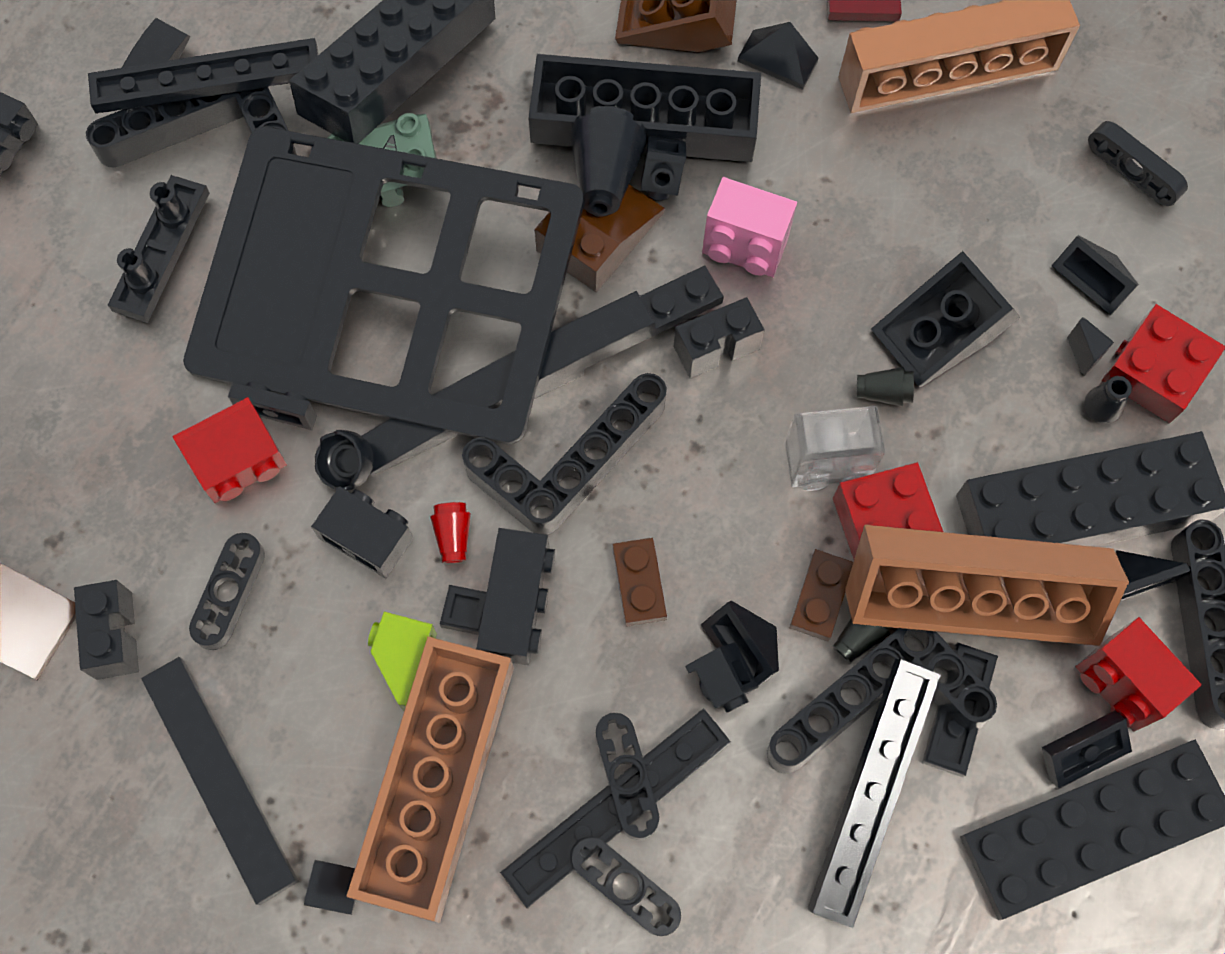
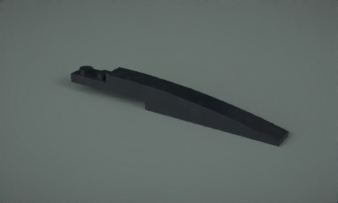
[362,265,724,476]

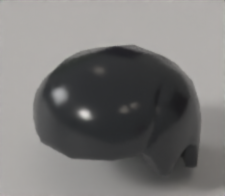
[315,430,373,491]

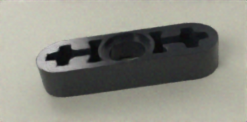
[1088,121,1188,206]
[189,533,265,650]
[595,713,659,840]
[570,836,681,936]

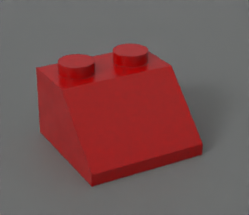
[172,397,287,503]

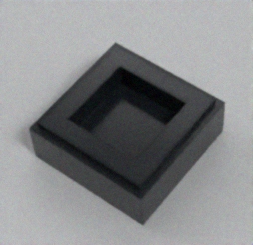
[440,585,487,635]

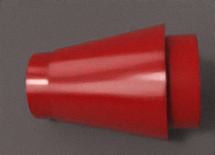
[430,502,471,563]

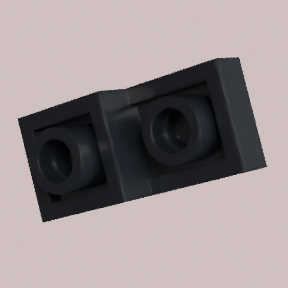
[121,18,191,68]

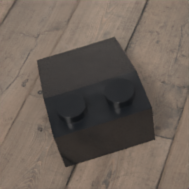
[871,251,1020,388]

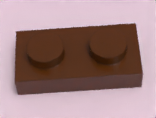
[613,538,667,627]
[789,549,853,642]

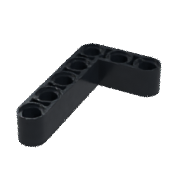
[85,87,297,168]
[462,373,667,535]
[1171,519,1225,729]
[767,628,997,774]

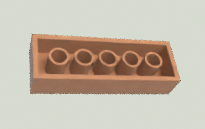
[838,0,1080,113]
[845,525,1129,646]
[347,637,514,923]

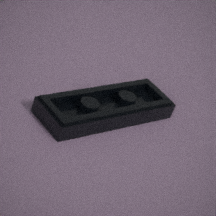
[922,642,998,777]

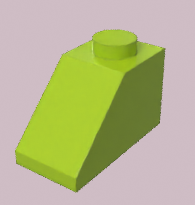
[368,611,437,711]

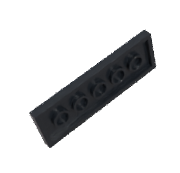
[960,739,1225,920]

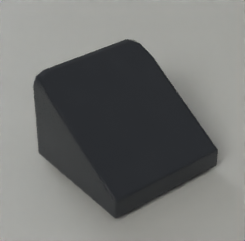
[1067,317,1114,376]
[304,860,356,915]

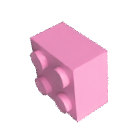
[702,177,797,278]

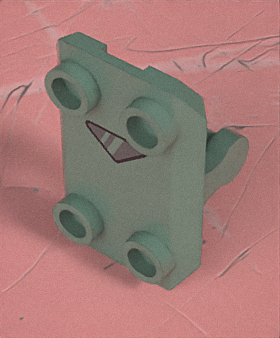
[328,113,437,207]

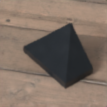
[737,22,819,90]
[1052,235,1139,315]
[1116,550,1190,601]
[701,601,779,694]

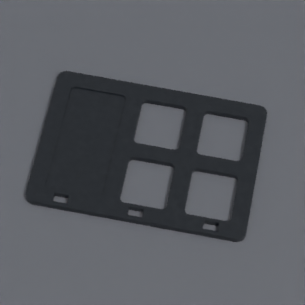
[183,127,585,444]

